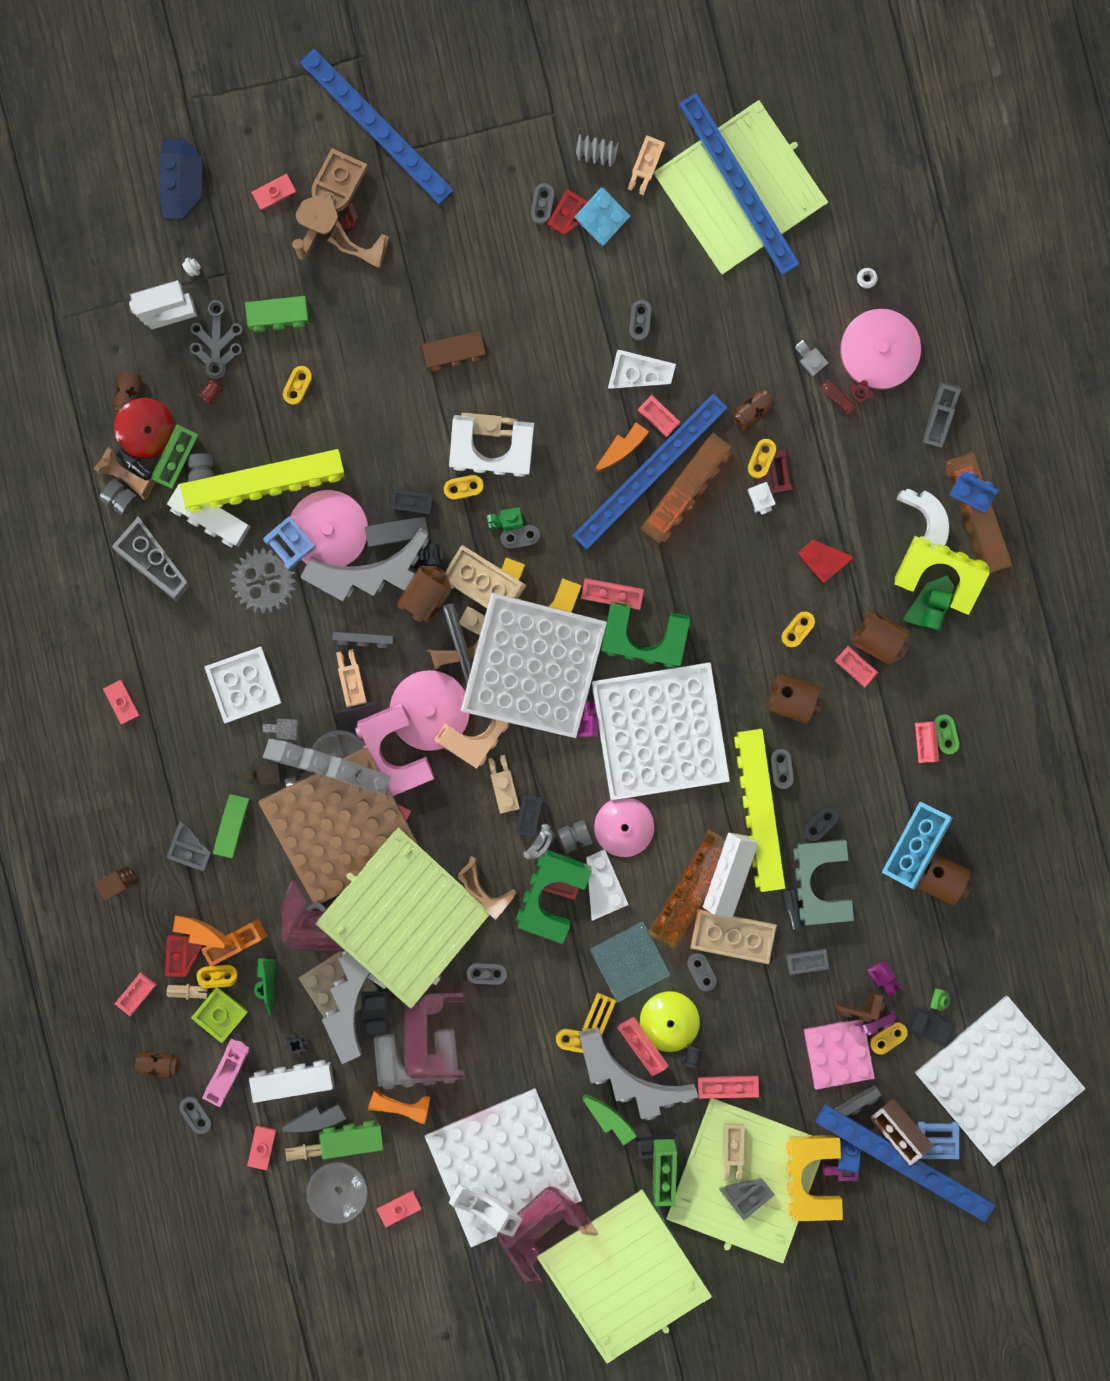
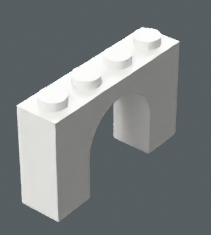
[129,281,197,329]
[449,415,534,477]

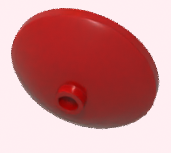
[114,398,175,458]

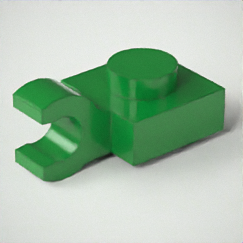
[487,507,523,531]

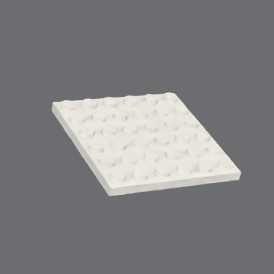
[461,593,607,738]
[592,663,729,800]
[915,995,1085,1166]
[425,1088,582,1247]

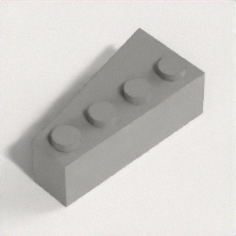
[112,517,189,601]

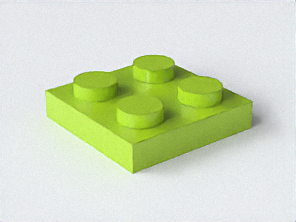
[191,987,248,1043]

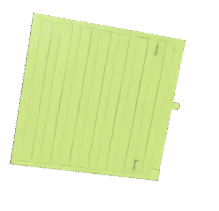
[653,100,828,275]
[316,828,490,1008]
[666,1098,821,1263]
[537,1190,712,1363]

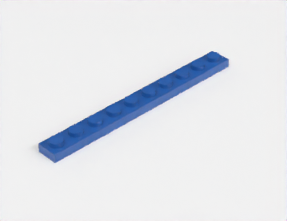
[300,49,454,206]
[679,93,799,275]
[573,394,727,550]
[815,1104,996,1222]

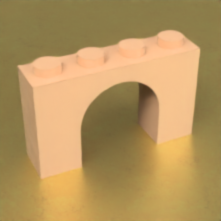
[434,719,509,768]

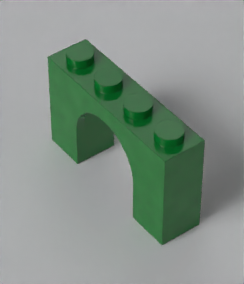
[601,601,690,668]
[515,850,592,944]

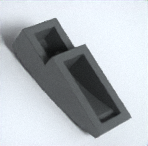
[923,381,961,448]
[365,517,429,548]
[282,1102,348,1132]

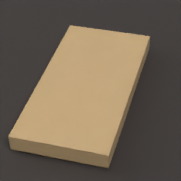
[445,545,526,608]
[690,909,777,964]

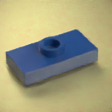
[837,1138,861,1173]

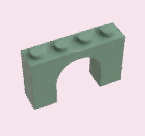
[793,839,854,925]

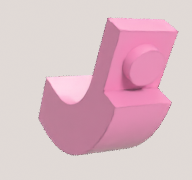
[203,1039,249,1107]

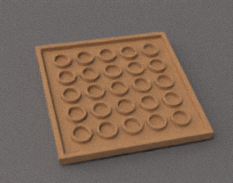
[258,747,420,904]

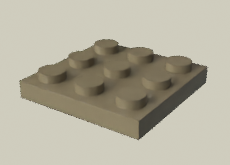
[298,949,379,1017]

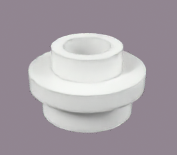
[182,257,201,277]
[857,268,877,288]

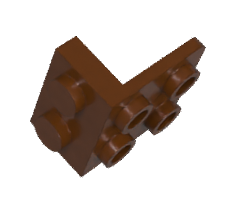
[834,990,885,1022]

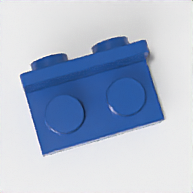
[949,471,999,514]

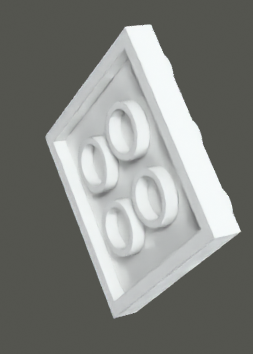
[205,647,282,723]

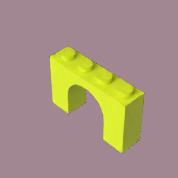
[895,536,990,615]

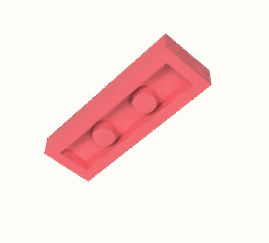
[581,578,644,610]
[617,1017,669,1076]
[698,1076,759,1099]

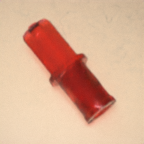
[821,380,856,415]

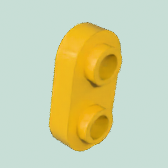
[283,366,312,405]
[748,439,776,478]
[444,475,484,500]
[781,612,815,647]
[197,965,238,988]
[870,1022,907,1054]
[556,1029,584,1053]

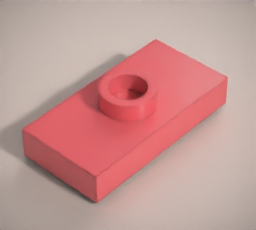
[252,174,297,211]
[638,395,681,438]
[834,646,878,687]
[103,680,140,724]
[915,721,939,763]
[115,972,157,1016]
[247,1126,276,1170]
[377,1190,422,1227]

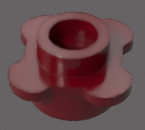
[850,380,873,403]

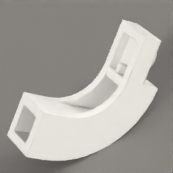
[897,489,949,545]
[449,1185,523,1237]

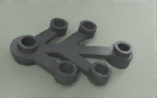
[190,300,243,379]

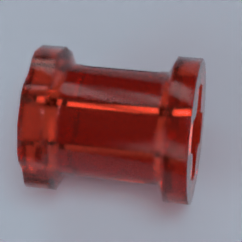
[197,379,223,405]

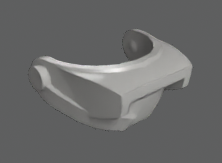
[524,824,556,860]

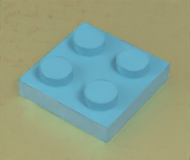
[574,188,630,245]

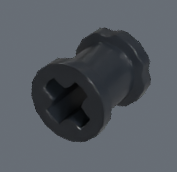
[682,1044,705,1069]

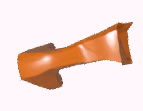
[368,1089,430,1124]

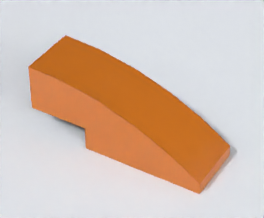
[595,423,649,472]
[173,915,234,949]
[201,919,268,966]

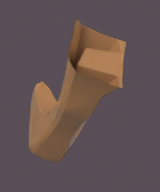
[327,220,389,268]
[94,447,156,500]
[426,640,479,671]
[457,856,517,920]

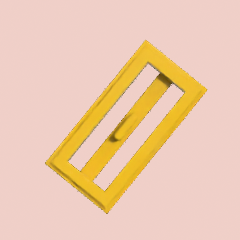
[582,992,616,1036]

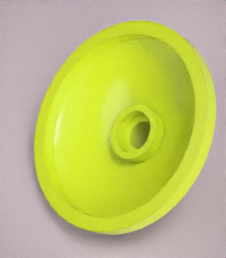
[640,991,700,1052]

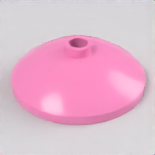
[594,797,654,857]

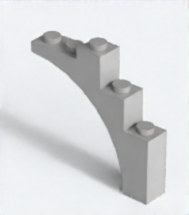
[300,528,429,601]
[263,739,391,796]
[322,950,370,1064]
[579,1027,698,1120]

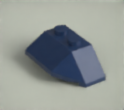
[159,139,203,219]

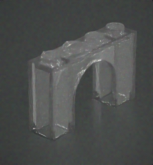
[374,1028,459,1089]

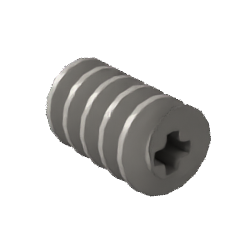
[576,134,619,167]

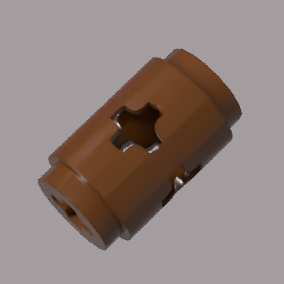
[113,371,142,413]
[732,389,775,430]
[135,1051,180,1079]

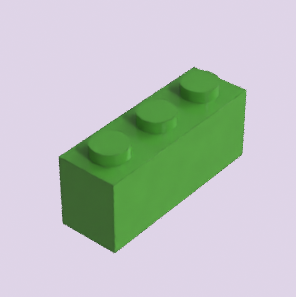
[245,296,310,332]
[151,424,198,489]
[319,1121,383,1159]
[652,1139,677,1206]

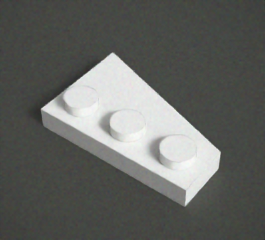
[608,350,676,389]
[586,849,628,920]

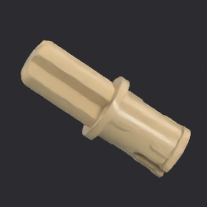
[167,984,208,1000]
[285,1144,321,1161]

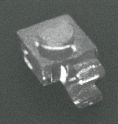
[263,719,298,740]

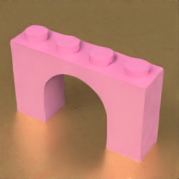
[355,703,434,796]

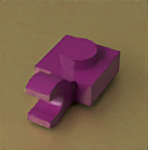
[578,702,598,737]
[867,960,901,997]
[822,1159,858,1181]

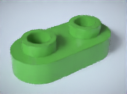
[934,715,959,754]

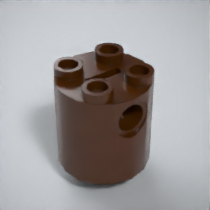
[397,566,454,623]
[852,611,910,665]
[765,674,823,724]
[916,852,972,906]

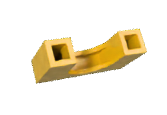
[502,558,581,612]
[786,1135,843,1221]

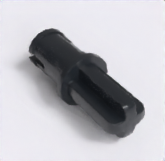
[116,448,152,480]
[783,889,803,930]

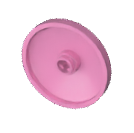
[840,309,921,390]
[291,490,368,566]
[390,671,470,750]

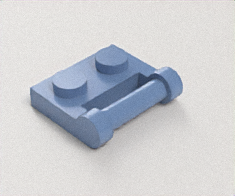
[263,516,316,570]
[917,1121,959,1159]

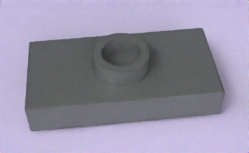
[786,949,829,975]

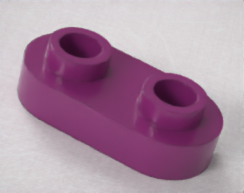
[859,1011,897,1035]

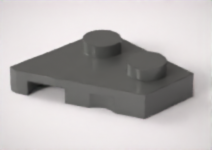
[166,821,212,872]
[719,1178,775,1220]

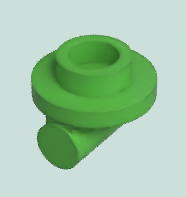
[930,988,950,1011]

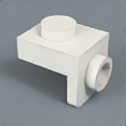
[748,482,775,515]

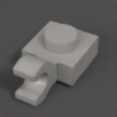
[795,340,828,377]

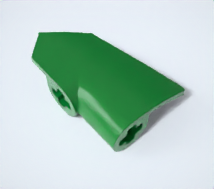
[903,575,954,631]
[254,958,276,1016]

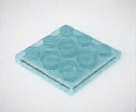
[589,921,670,1003]

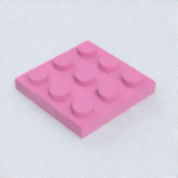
[804,1019,875,1090]

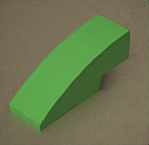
[213,794,250,858]
[583,1094,637,1145]

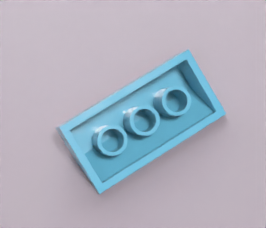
[882,802,953,889]

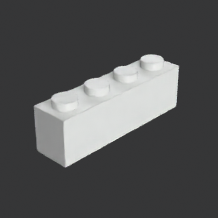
[167,484,251,548]
[703,833,758,917]
[249,1060,335,1103]

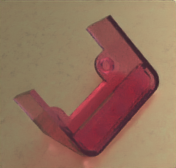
[281,880,344,952]
[404,993,466,1080]
[497,1186,599,1285]

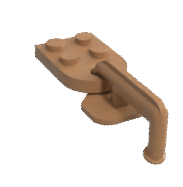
[292,149,368,260]

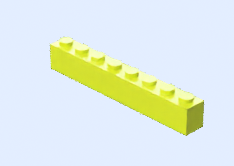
[180,449,344,513]
[734,729,785,892]

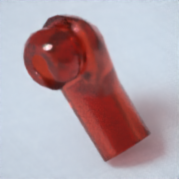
[342,201,359,231]

